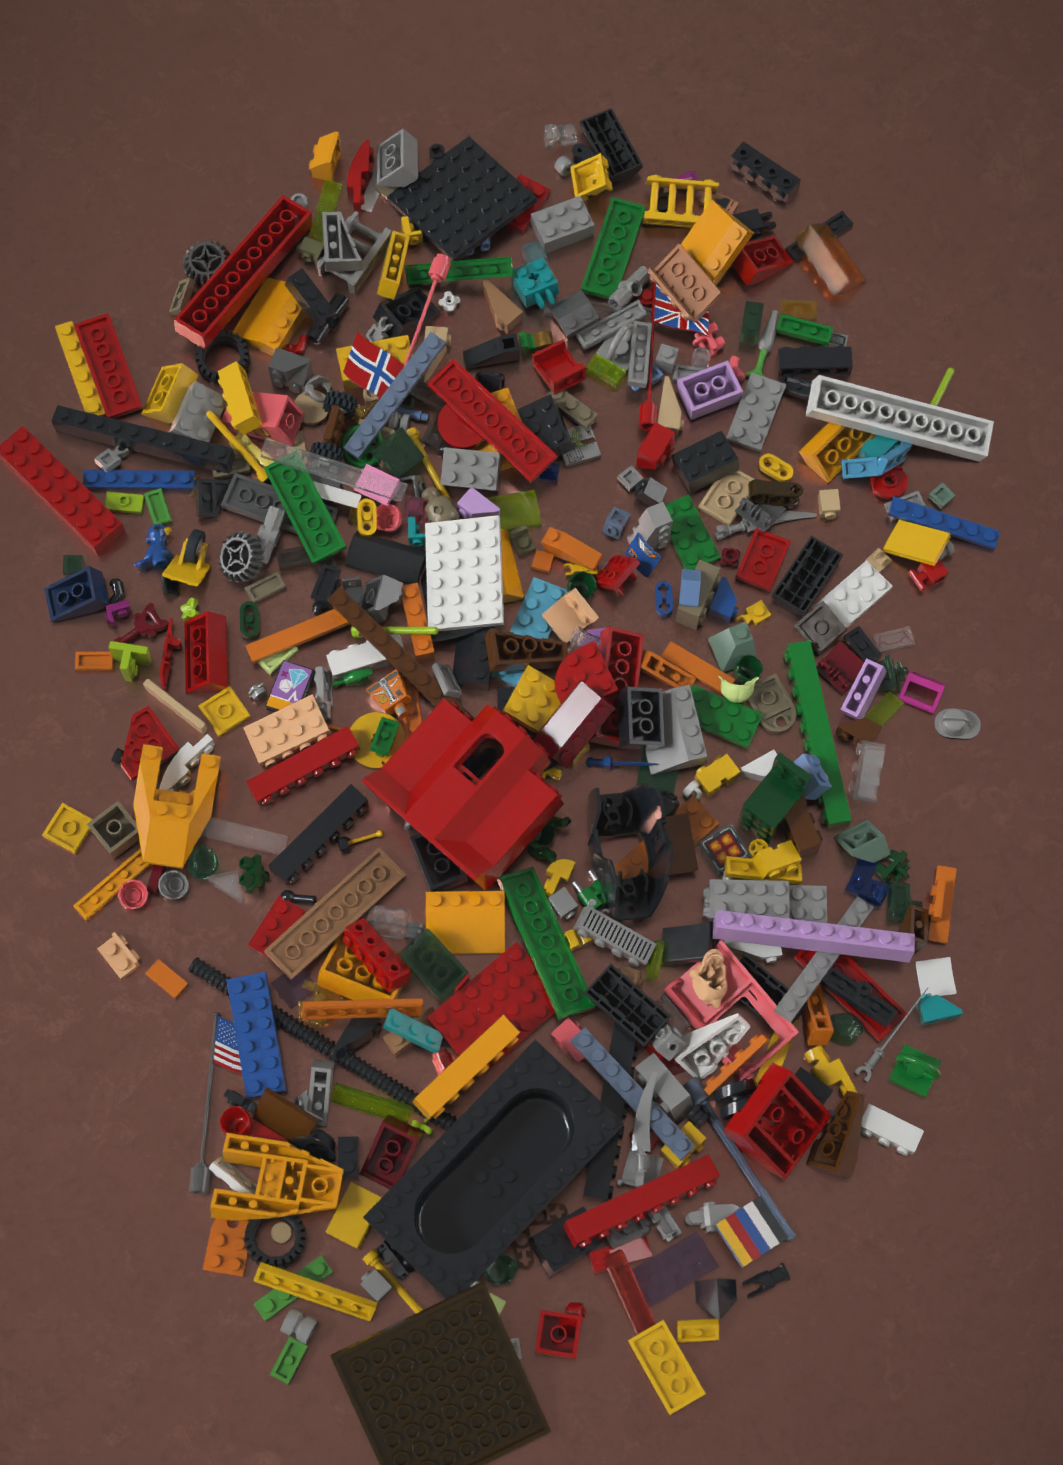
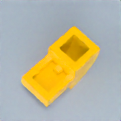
[544,859,576,897]

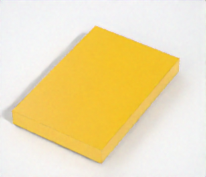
[883,520,951,566]

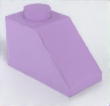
[457,487,500,519]

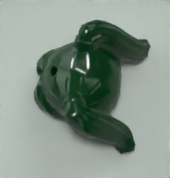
[527,816,571,862]

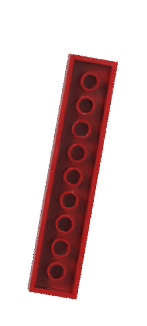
[174,195,313,349]

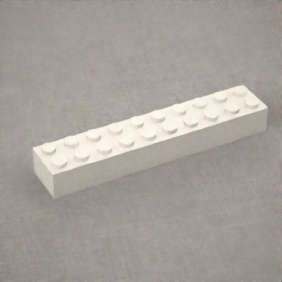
[806,375,994,462]

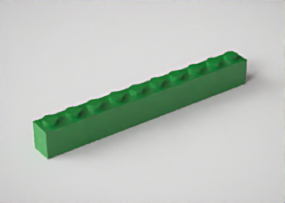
[784,640,852,830]

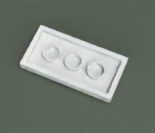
[812,560,893,628]

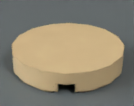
[294,390,329,426]

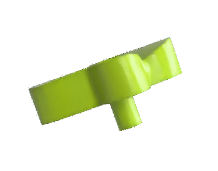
[180,598,199,621]
[411,1119,434,1135]

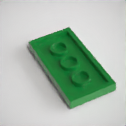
[665,494,721,570]
[691,685,763,749]

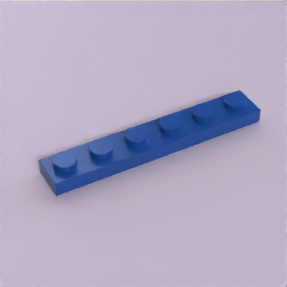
[83,470,196,491]
[888,496,1001,550]

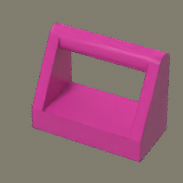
[898,670,945,714]

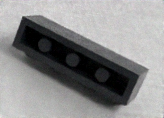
[729,141,801,204]

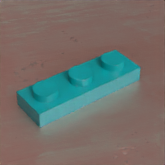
[383,1009,443,1053]

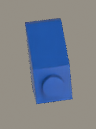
[708,576,739,623]

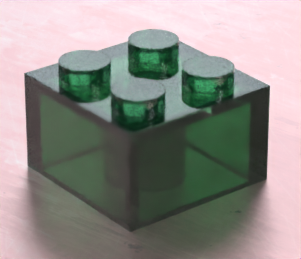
[369,427,424,479]

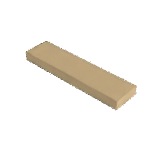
[143,679,207,735]

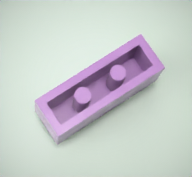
[840,658,887,720]

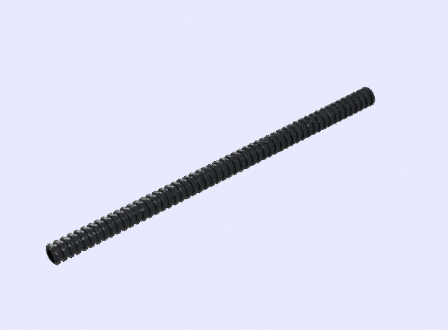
[189,957,458,1131]

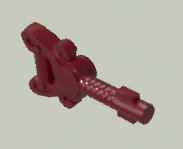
[114,603,169,643]

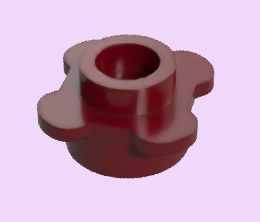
[721,548,741,567]

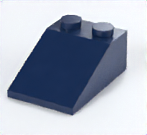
[44,566,110,622]

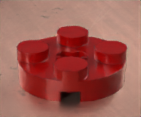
[870,465,909,500]

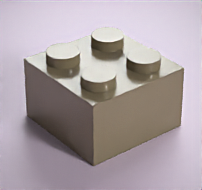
[87,801,139,859]

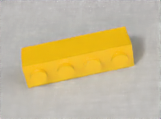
[377,231,410,300]
[218,361,262,435]

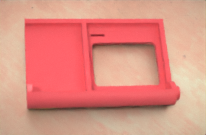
[663,940,799,1081]

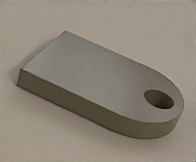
[747,673,796,734]

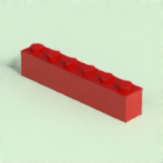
[246,726,361,805]

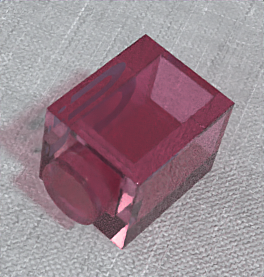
[404,497,424,523]

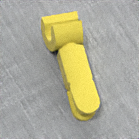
[229,432,274,467]

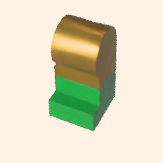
[519,331,553,356]

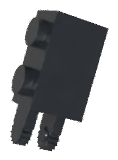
[733,208,776,239]

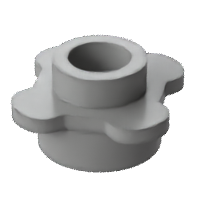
[248,683,267,701]

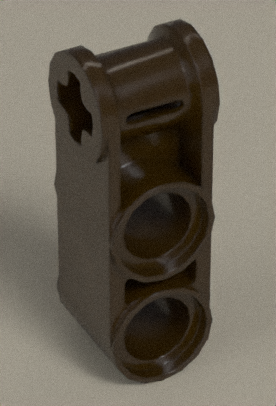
[748,479,804,507]

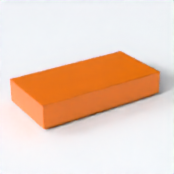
[75,651,114,672]
[145,959,189,1000]

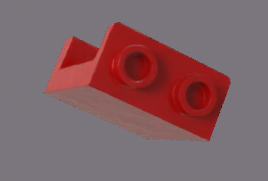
[532,340,586,395]

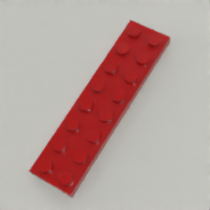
[427,359,558,483]

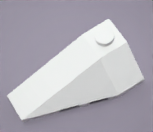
[674,1013,750,1081]

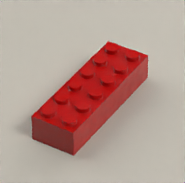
[589,626,644,749]

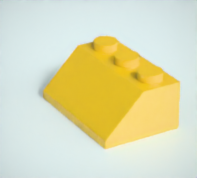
[141,363,199,424]

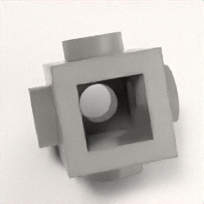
[650,1024,686,1061]

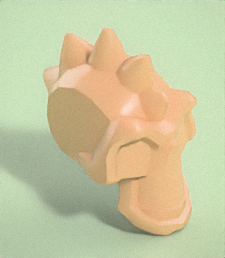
[689,949,727,1009]

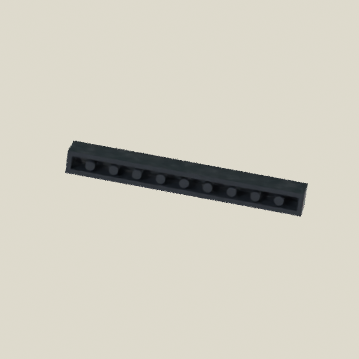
[51,405,235,475]
[583,1022,638,1202]

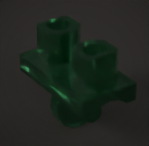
[878,655,909,693]

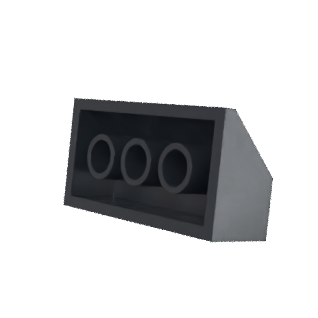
[453,626,496,691]

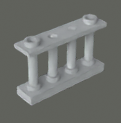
[316,211,392,294]

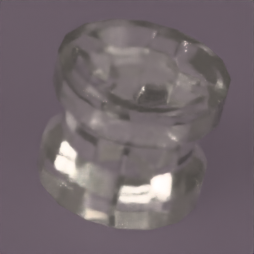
[691,347,710,369]

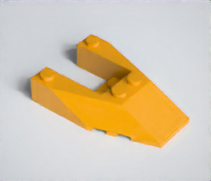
[133,744,221,869]
[210,1133,344,1221]

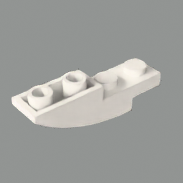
[159,734,215,792]

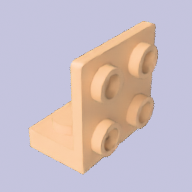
[542,588,599,643]

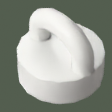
[683,780,702,800]

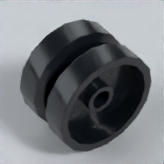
[713,1078,758,1120]

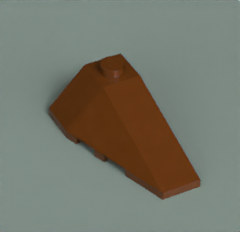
[806,1091,865,1179]

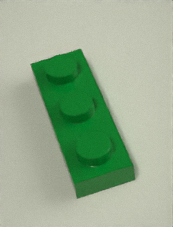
[776,314,834,346]

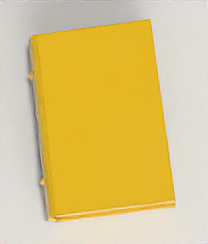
[326,1182,382,1250]

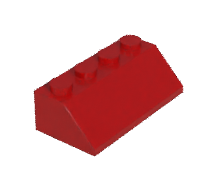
[184,611,228,694]

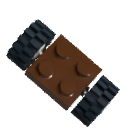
[308,390,358,470]

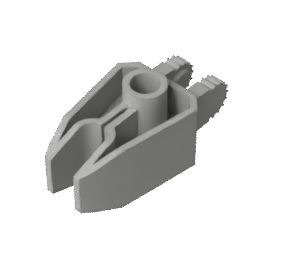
[684,1202,741,1232]

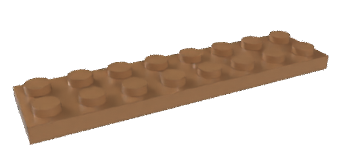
[264,847,406,980]

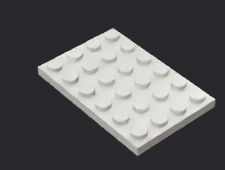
[425,515,504,631]

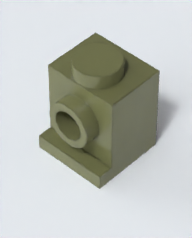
[297,237,324,267]

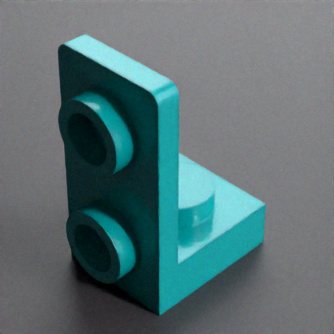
[408,517,426,547]

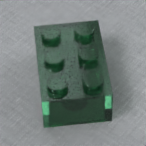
[397,928,469,1000]

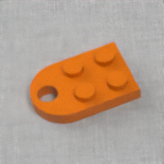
[203,1218,249,1278]

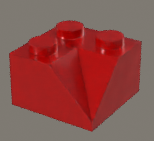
[635,422,676,469]
[535,1310,582,1360]

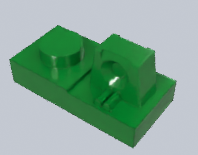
[370,717,400,758]

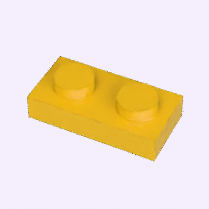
[677,1319,719,1343]

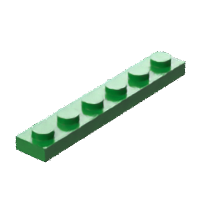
[405,257,514,285]

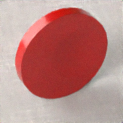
[438,404,485,450]

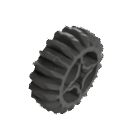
[183,239,230,286]
[217,532,265,583]

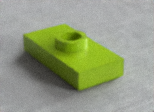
[105,492,145,515]

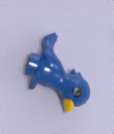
[134,524,174,571]

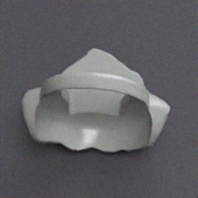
[304,374,333,403]

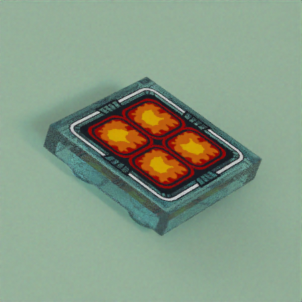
[698,823,752,876]

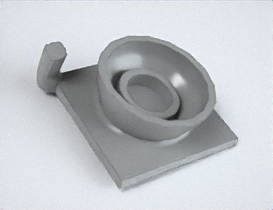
[617,1148,664,1187]

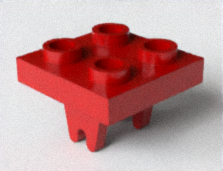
[595,555,640,595]

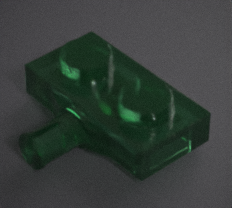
[887,881,923,923]

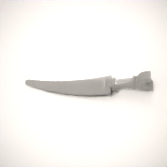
[715,511,817,541]
[854,987,928,1082]
[632,1071,658,1185]

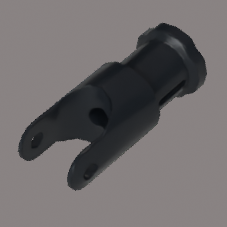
[742,1262,790,1298]

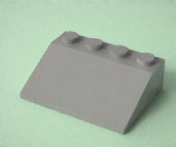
[645,685,708,776]

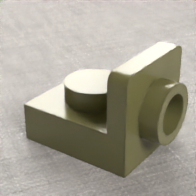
[509,525,536,558]

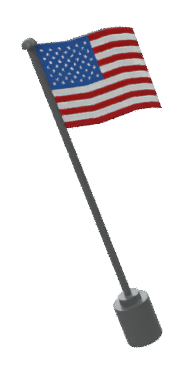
[189,1012,242,1194]

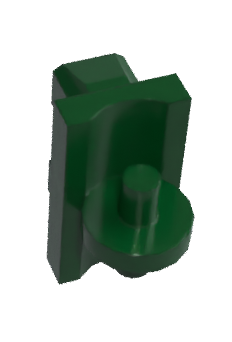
[875,849,910,887]
[239,854,270,894]

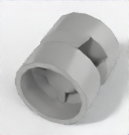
[280,1307,318,1345]

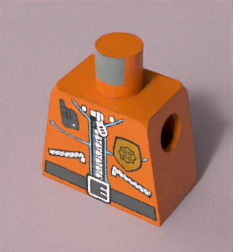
[366,669,412,719]

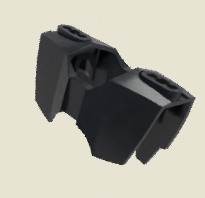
[587,783,673,921]

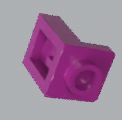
[104,599,132,628]

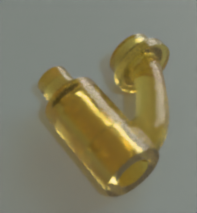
[352,399,378,422]

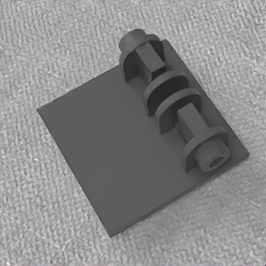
[735,496,786,532]

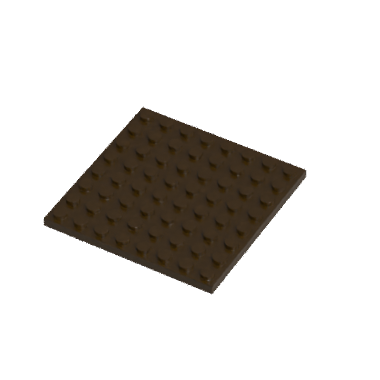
[330,1281,551,1465]

